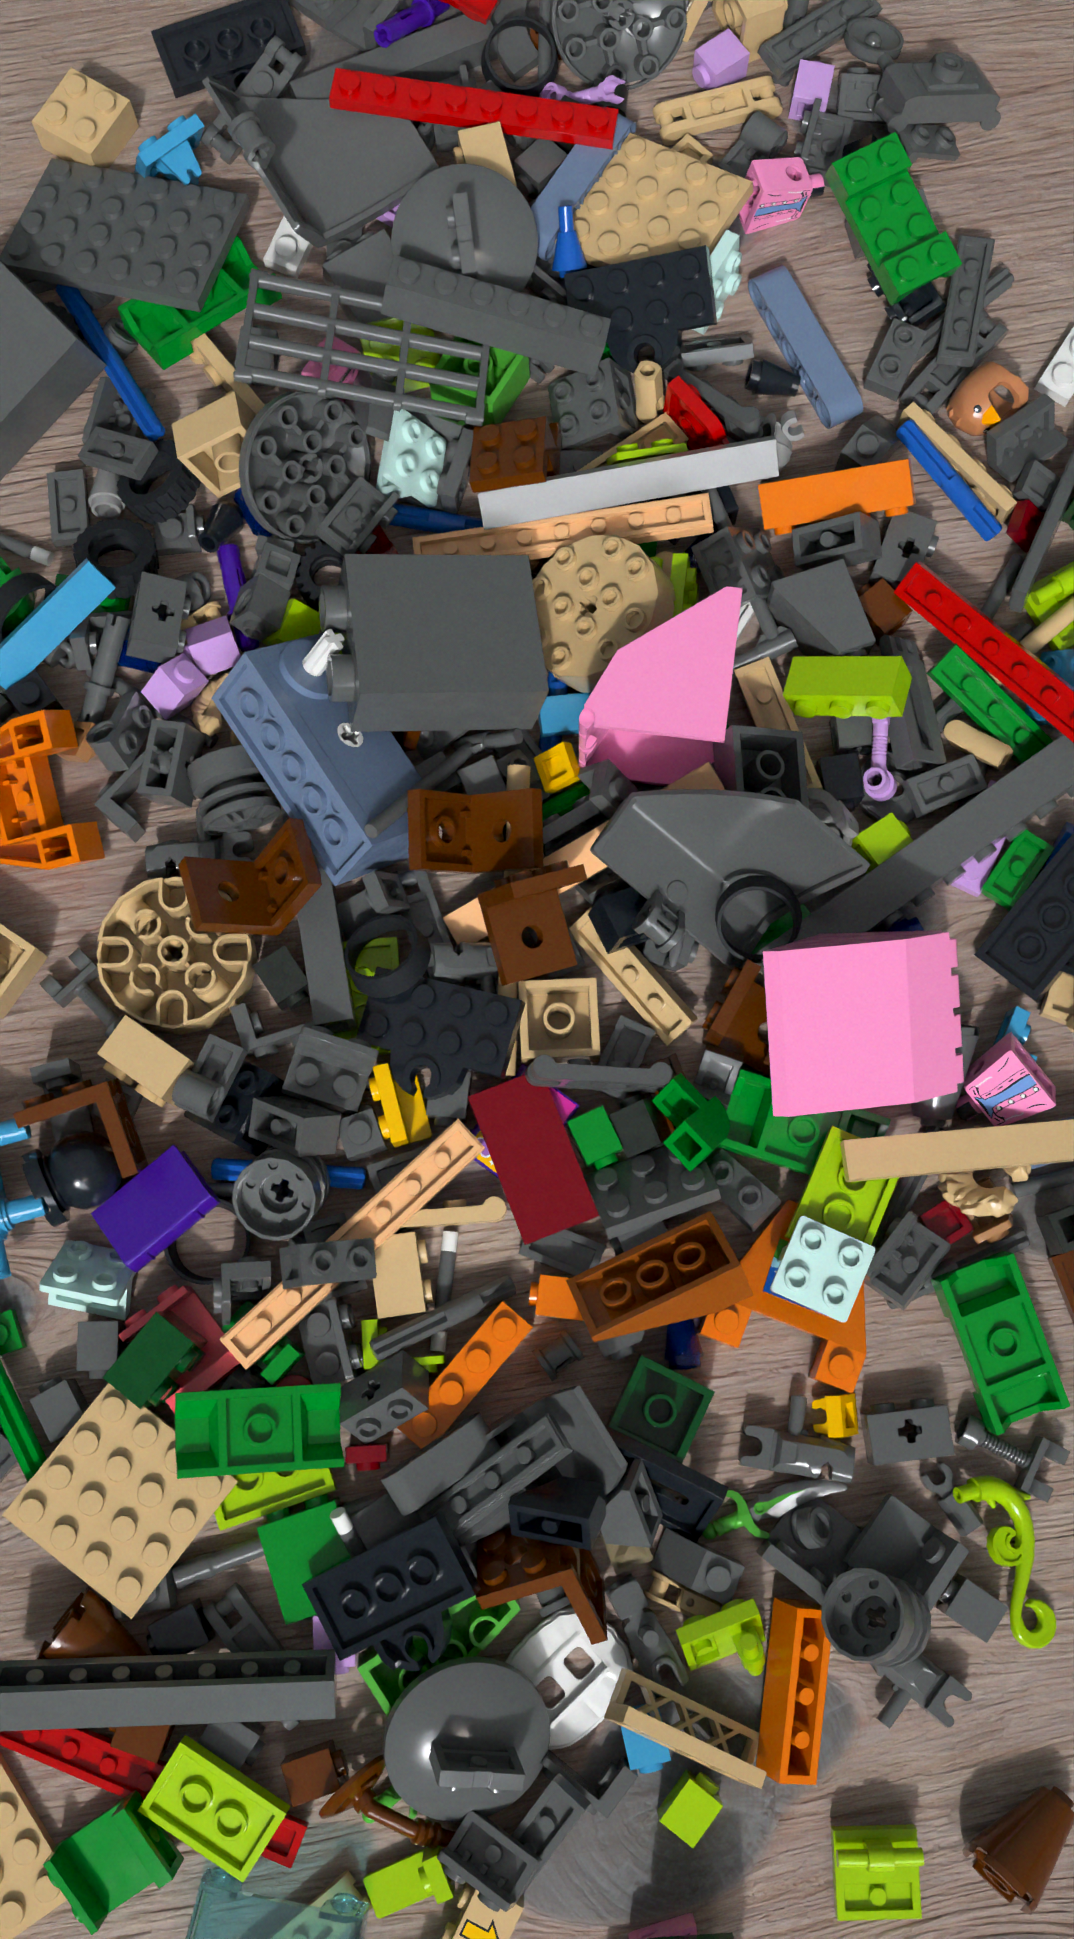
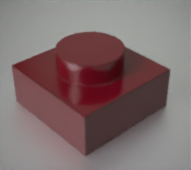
[1006,499,1044,553]
[917,1199,974,1244]
[345,1442,390,1471]

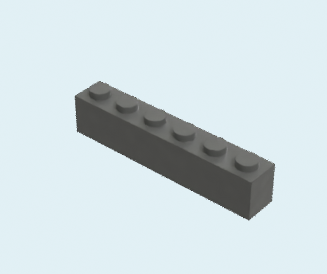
[381,255,611,377]

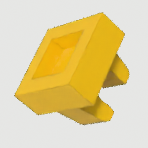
[533,742,580,793]
[812,1393,859,1438]

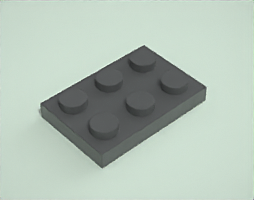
[583,1146,721,1240]

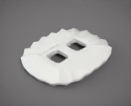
[505,1607,633,1750]

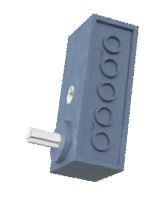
[212,629,422,886]

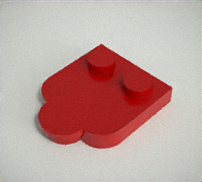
[663,375,730,451]

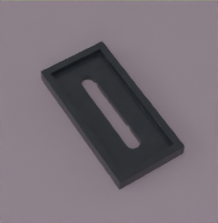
[604,1425,729,1542]

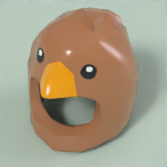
[946,362,1029,436]

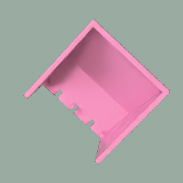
[579,586,743,787]
[763,930,964,1117]

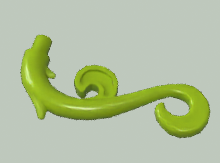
[953,1475,1056,1649]

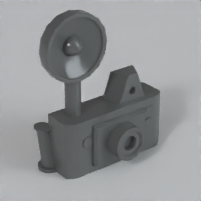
[844,17,1001,134]

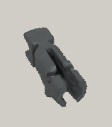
[145,809,254,879]
[425,938,534,994]
[738,1395,855,1483]
[605,1574,690,1698]
[871,1624,972,1729]

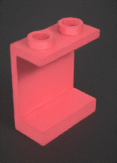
[118,1284,241,1414]

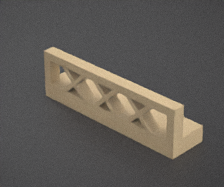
[604,1668,767,1789]

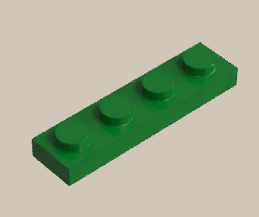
[926,644,1053,766]

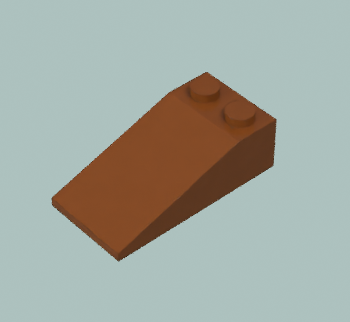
[566,1210,753,1342]

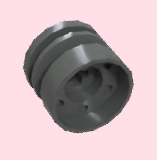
[186,745,282,837]
[232,1146,331,1241]
[821,1568,931,1668]

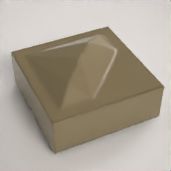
[601,1534,654,1575]

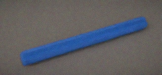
[56,284,165,442]

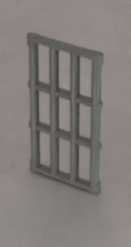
[233,268,490,427]

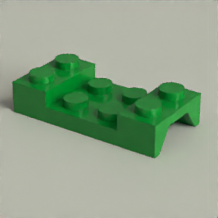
[824,132,962,306]
[117,236,282,370]
[718,1069,891,1176]
[931,1251,1070,1436]

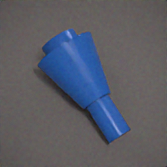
[552,205,588,278]

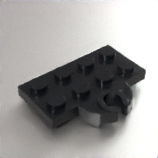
[151,0,307,98]
[564,245,717,373]
[974,834,1074,1003]
[356,967,525,1100]
[302,1512,481,1671]

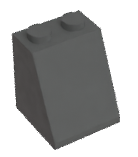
[766,559,876,656]

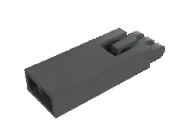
[879,635,947,773]

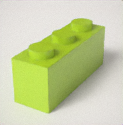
[783,656,912,719]

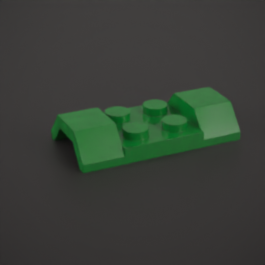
[175,1383,344,1479]

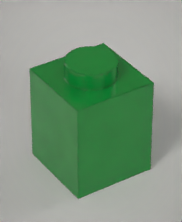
[567,1105,623,1170]

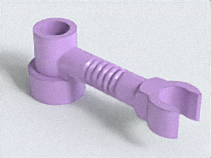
[539,75,626,105]
[863,717,897,801]

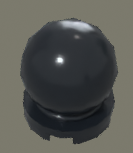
[21,1131,123,1227]

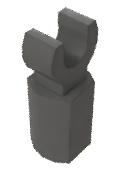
[919,1462,983,1536]

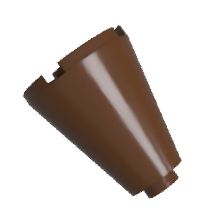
[36,1587,148,1659]
[963,1786,1074,1915]

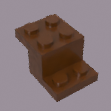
[469,416,562,493]

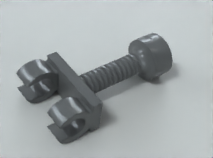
[39,947,133,1039]
[955,1413,1070,1503]

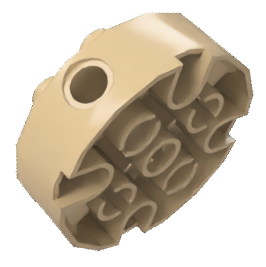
[532,535,676,693]
[97,876,258,1035]

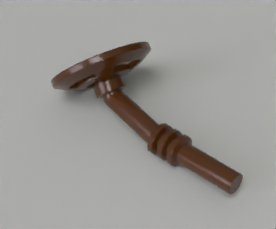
[319,1754,456,1849]

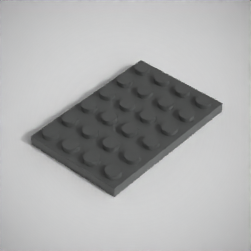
[0,158,251,312]

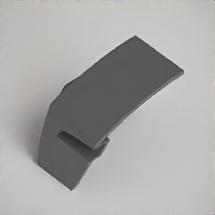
[349,1385,628,1572]

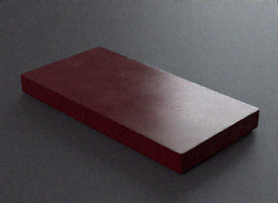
[468,1075,599,1245]

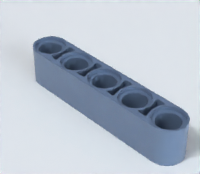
[531,106,637,261]
[748,265,863,429]

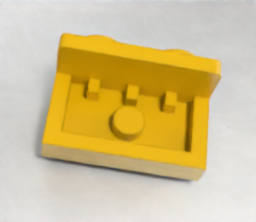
[368,1063,432,1148]

